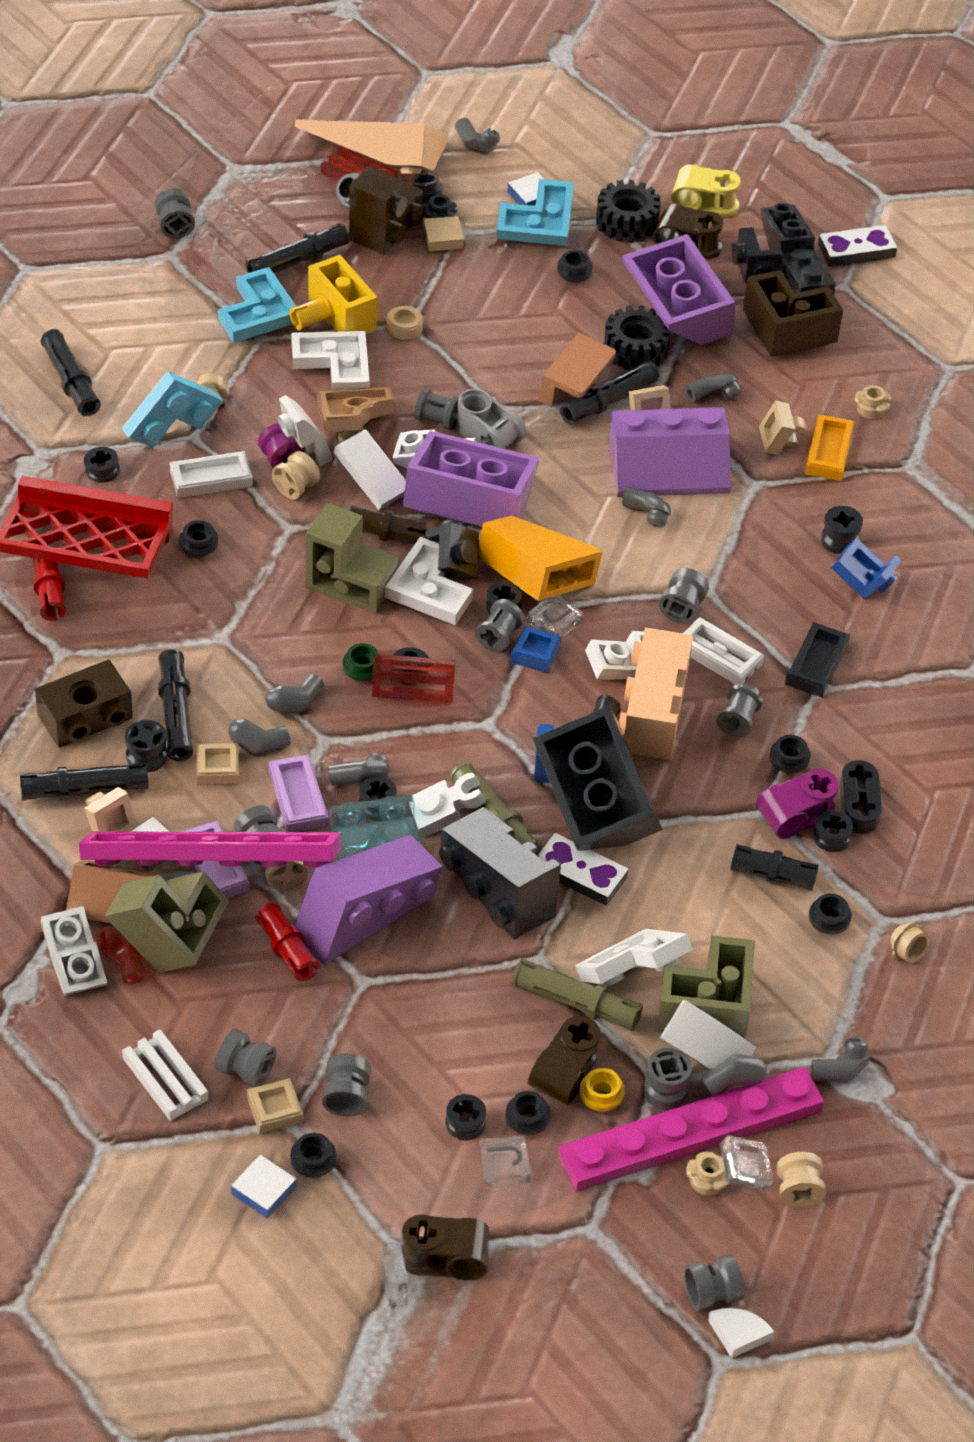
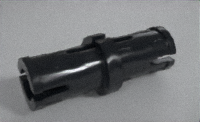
[730,844,819,891]

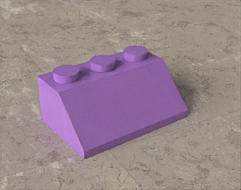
[622,234,735,345]
[609,407,731,497]
[403,430,539,526]

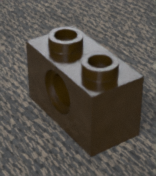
[35,659,133,748]

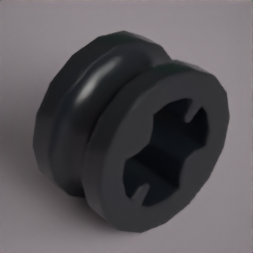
[84,447,120,483]
[486,581,522,615]
[359,776,397,818]
[813,810,853,852]
[445,1094,486,1141]

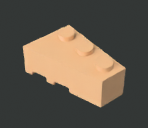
[619,627,693,761]

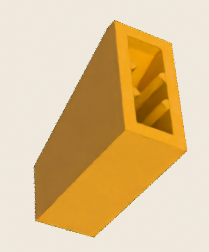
[478,515,602,601]

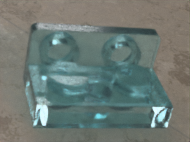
[330,795,421,861]

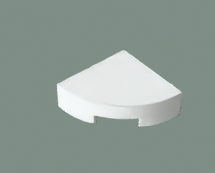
[708,1308,774,1358]

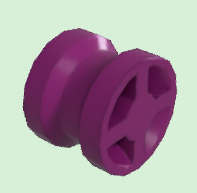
[258,423,305,468]

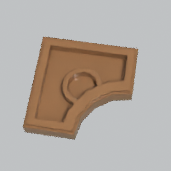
[317,387,396,432]

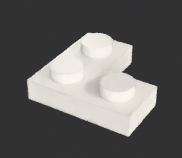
[291,331,370,390]
[385,537,473,625]
[575,929,693,986]

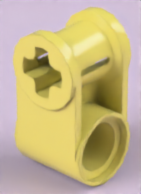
[671,165,741,217]

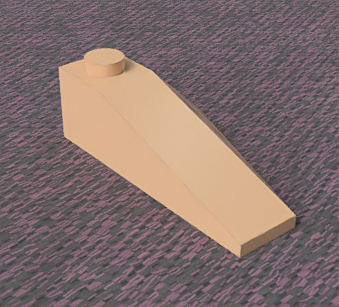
[295,120,448,176]

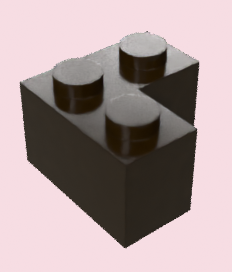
[349,166,425,255]
[743,270,843,357]

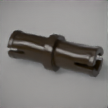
[349,505,427,544]

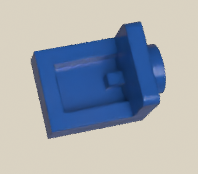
[831,538,902,599]

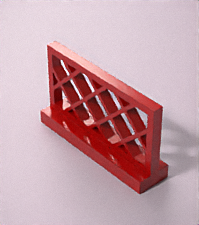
[0,475,173,579]

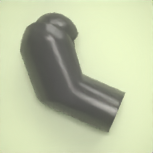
[455,118,500,153]
[684,373,742,402]
[622,487,671,527]
[265,673,324,713]
[229,719,291,754]
[329,753,390,786]
[811,1037,870,1081]
[701,1054,767,1096]

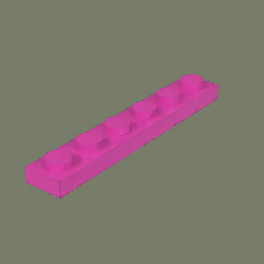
[79,831,342,867]
[558,1067,824,1192]

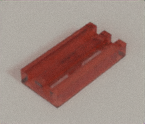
[320,146,398,181]
[372,654,456,703]

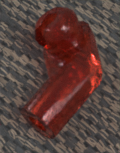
[95,926,144,984]

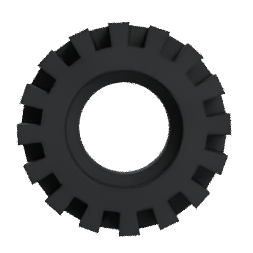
[596,180,661,243]
[604,305,671,370]

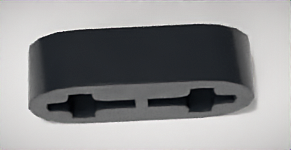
[839,760,882,834]

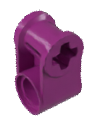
[756,769,839,839]

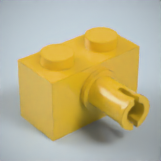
[289,255,378,334]

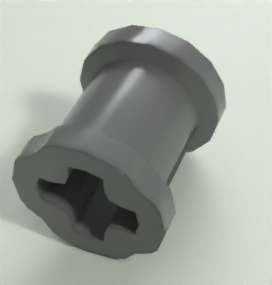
[414,387,459,430]
[475,599,524,652]
[716,683,764,737]

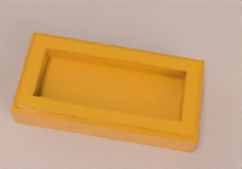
[805,414,855,481]

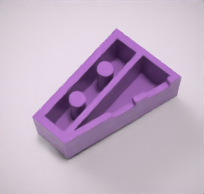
[295,835,443,965]

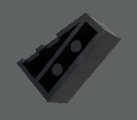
[439,807,561,940]

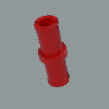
[32,558,66,621]
[255,902,320,982]

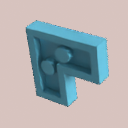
[496,179,574,246]
[218,267,297,343]
[122,371,223,448]

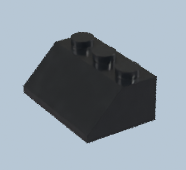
[532,705,663,851]

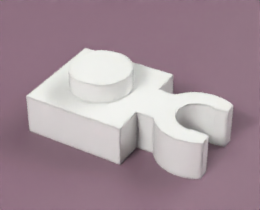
[408,773,486,837]

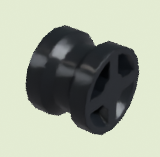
[821,505,863,554]
[125,720,168,773]

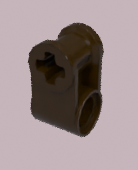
[653,204,724,259]
[528,1016,600,1105]
[398,1214,489,1280]

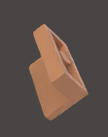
[539,332,616,407]
[67,860,166,923]

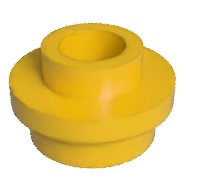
[580,1068,625,1112]

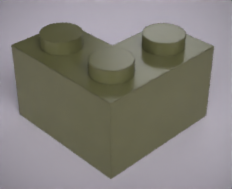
[306,503,398,614]
[105,872,229,973]
[657,935,755,1039]

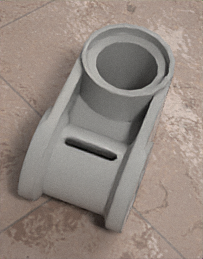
[456,389,527,449]

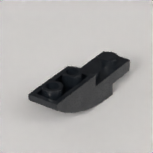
[761,203,835,296]

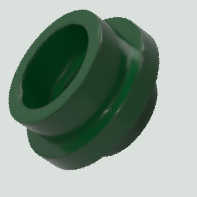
[342,643,383,681]

